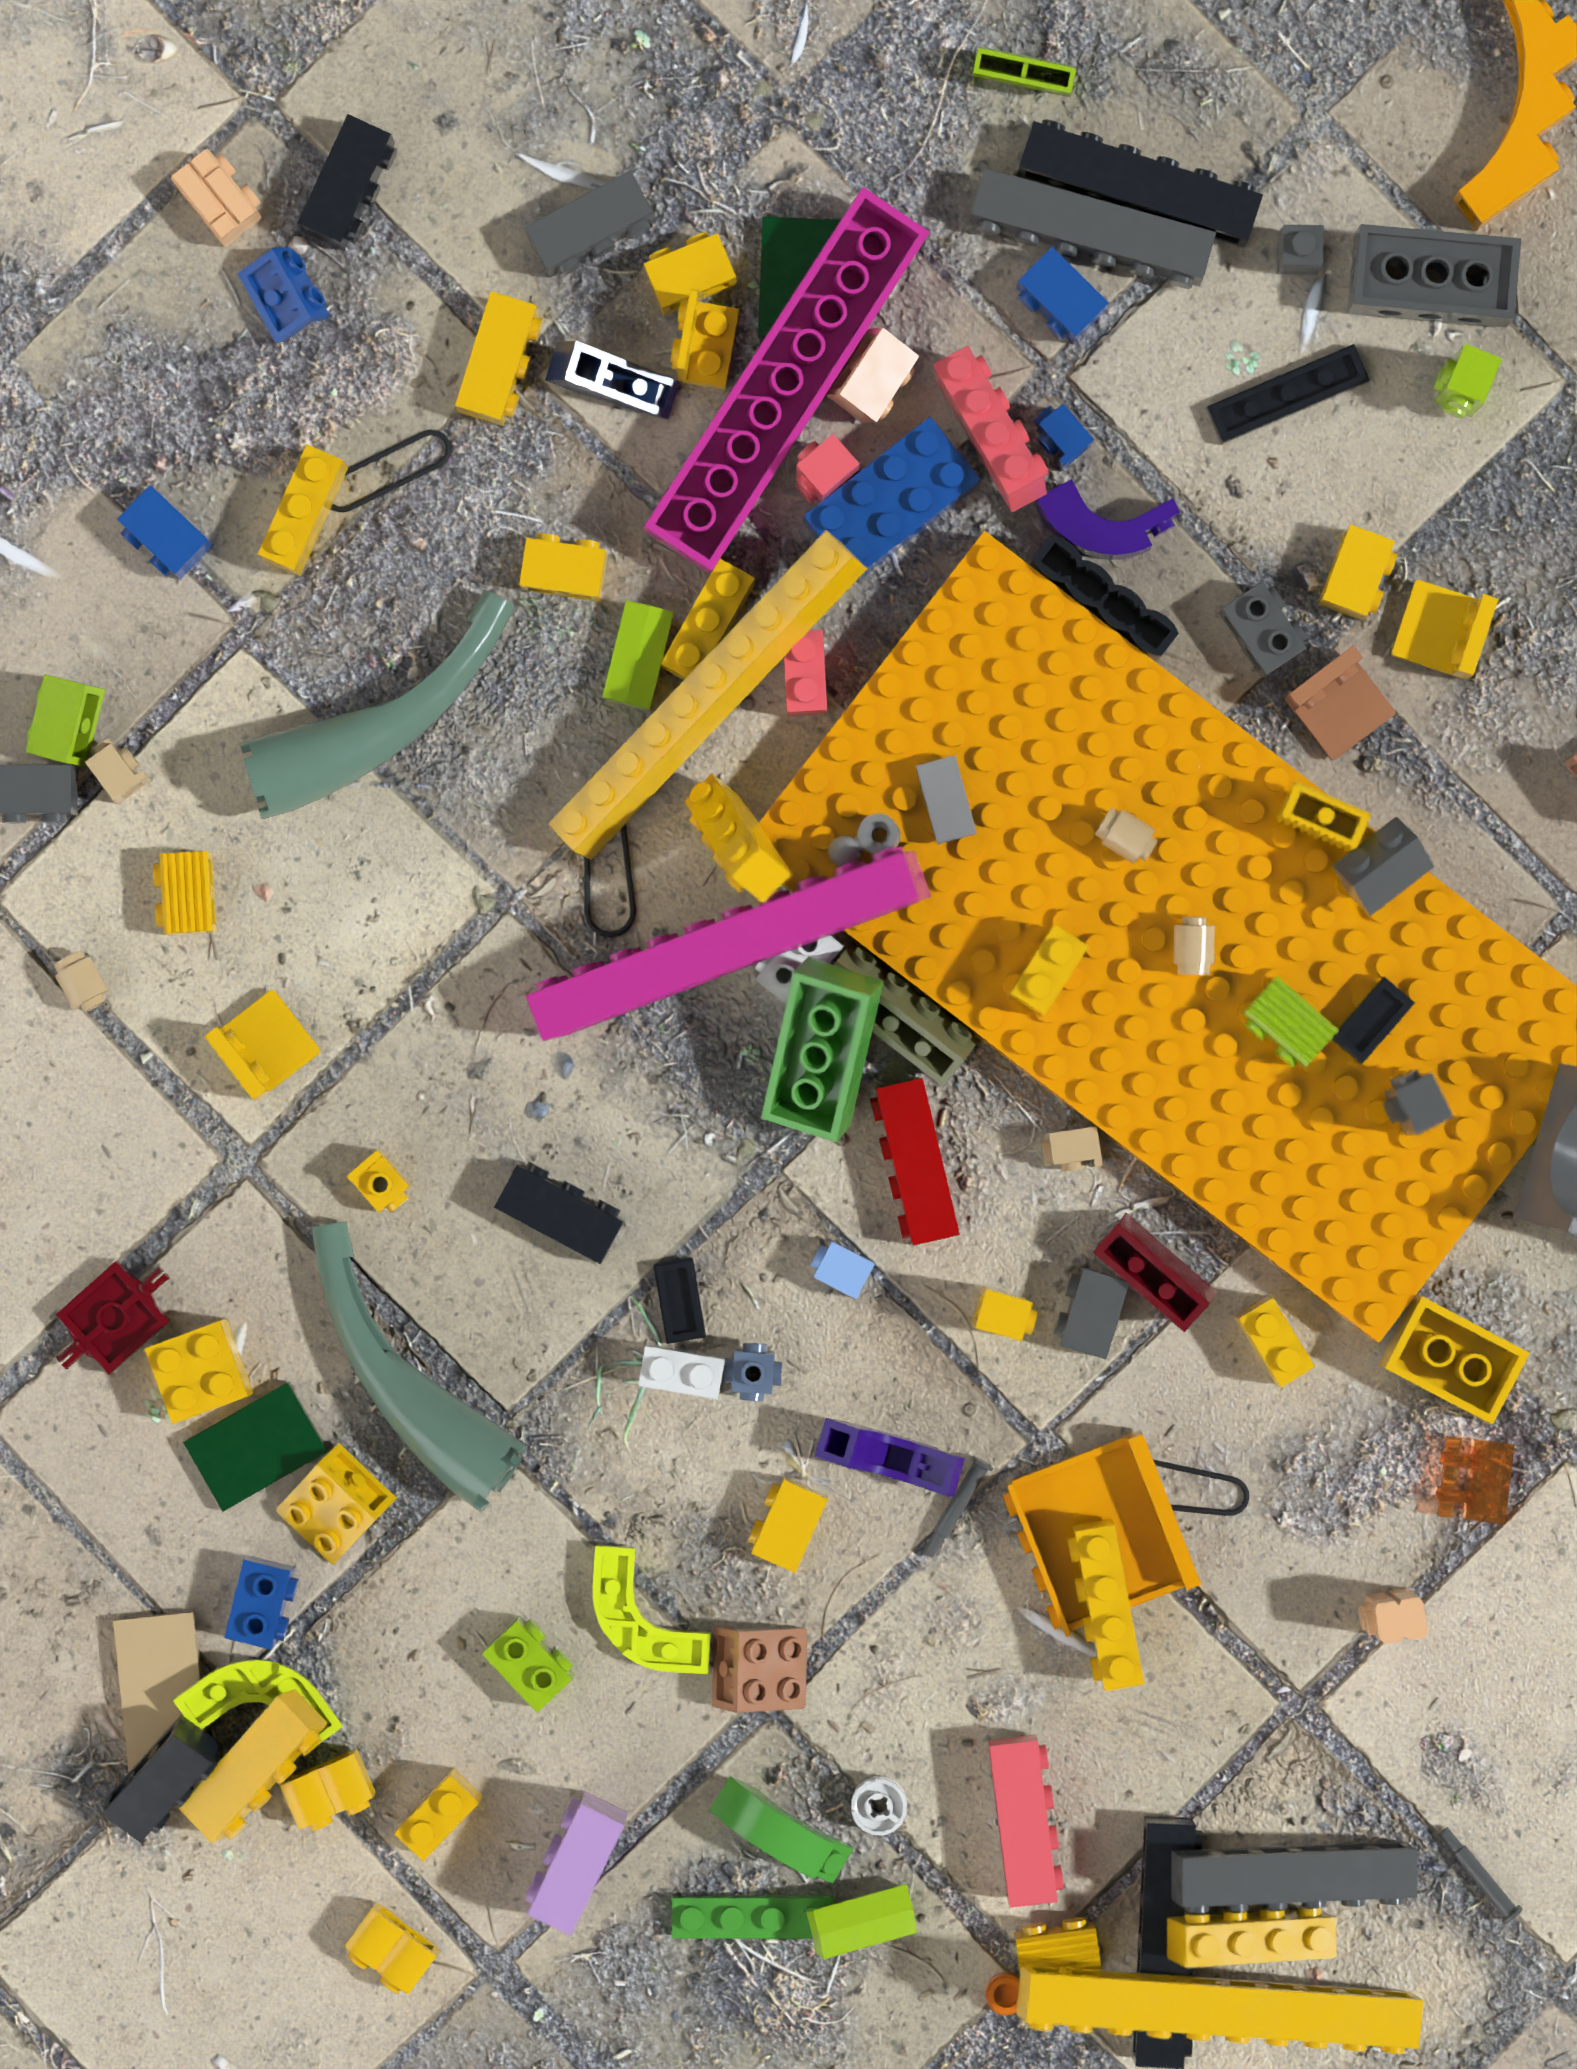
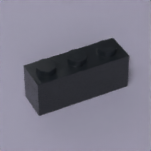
[297,114,397,251]
[494,1162,625,1265]
[102,1715,220,1843]

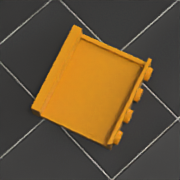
[1002,1430,1202,1637]

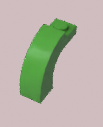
[709,1776,853,1884]

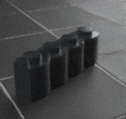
[1030,535,1179,661]

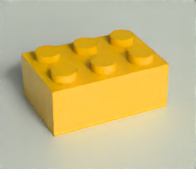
[1378,1295,1530,1425]

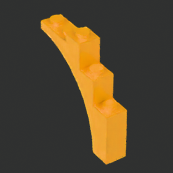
[1452,0,1577,232]

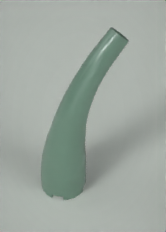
[239,590,515,820]
[311,1221,527,1512]

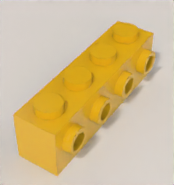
[684,773,792,903]
[1067,1519,1145,1692]
[179,1689,328,1843]
[1167,1905,1336,1968]

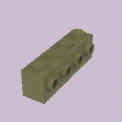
[834,942,979,1087]

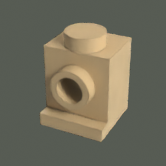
[85,738,151,804]
[1041,1126,1103,1172]

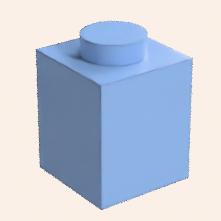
[810,1240,875,1299]

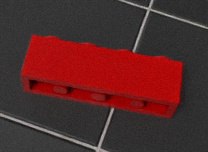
[870,1078,960,1246]

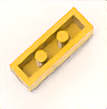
[455,291,543,426]
[258,444,349,577]
[661,559,755,681]

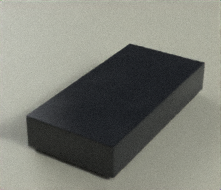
[1331,976,1415,1065]
[653,1258,706,1344]

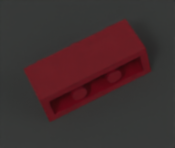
[1092,1213,1217,1332]

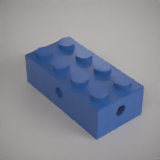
[804,416,980,584]

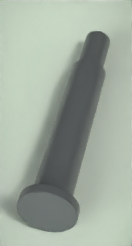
[923,1456,993,1558]
[1439,1827,1523,1924]

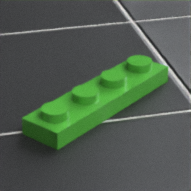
[672,1895,833,1939]

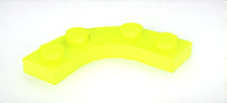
[593,1545,711,1674]
[173,1659,343,1744]

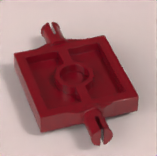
[56,1261,171,1375]

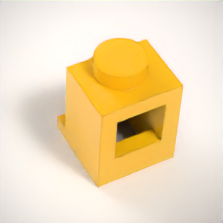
[346,1150,412,1213]

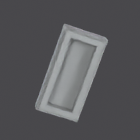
[916,755,977,845]

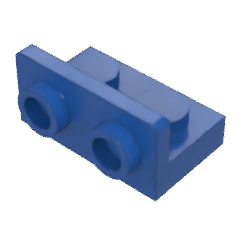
[237,247,329,343]

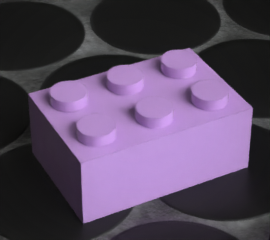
[525,1791,628,1936]

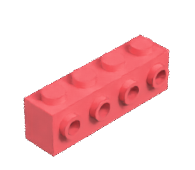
[933,346,1049,513]
[988,1735,1064,1908]

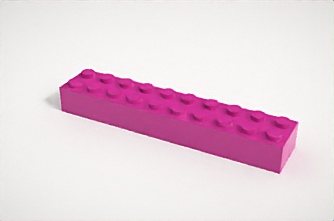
[641,187,930,573]
[526,847,931,1041]

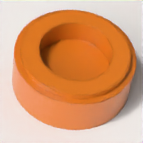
[985,1972,1020,2015]

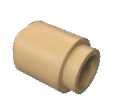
[1094,807,1158,864]
[1173,917,1215,975]
[53,950,109,1013]

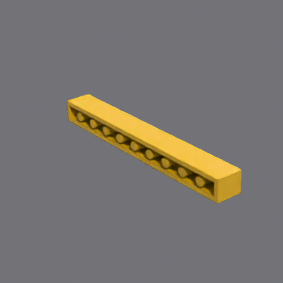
[548,530,868,860]
[1016,1965,1424,2054]

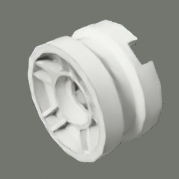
[851,1776,907,1836]

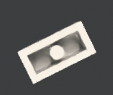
[638,1343,725,1400]

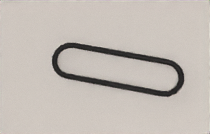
[330,429,452,513]

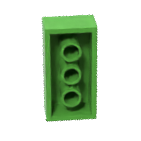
[761,957,884,1143]

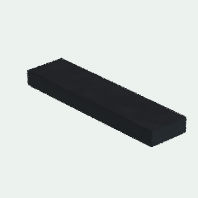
[1206,344,1370,445]

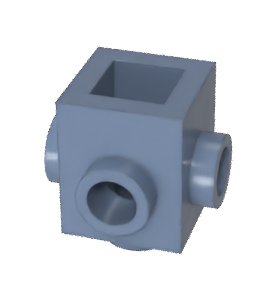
[724,1343,782,1401]

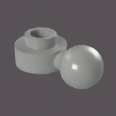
[828,813,900,867]

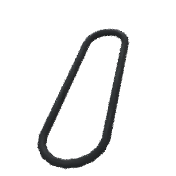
[584,824,636,938]
[1153,1459,1249,1516]

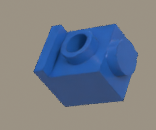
[1033,403,1095,472]

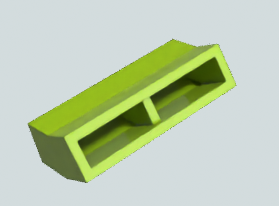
[973,46,1077,97]
[602,600,674,710]
[806,1884,917,1960]

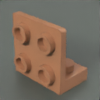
[1284,645,1395,761]
[712,1625,807,1713]

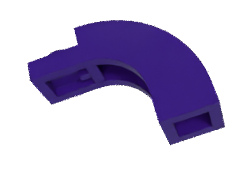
[1034,479,1180,560]
[814,1418,965,1497]

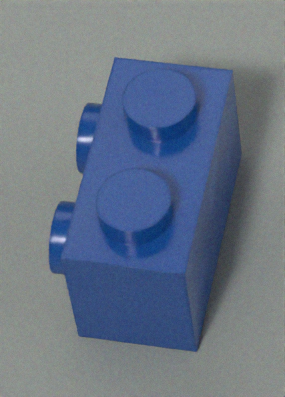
[224,1555,299,1650]

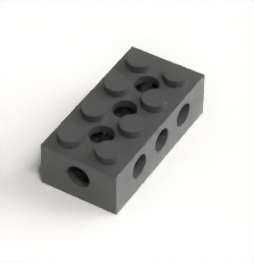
[1347,224,1522,328]

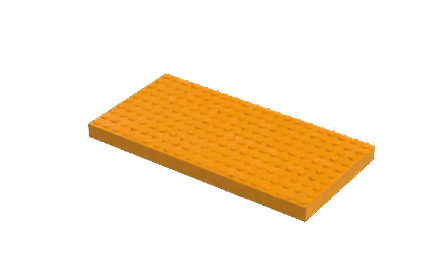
[759,530,1577,1343]

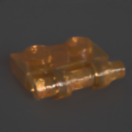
[1435,1436,1515,1524]

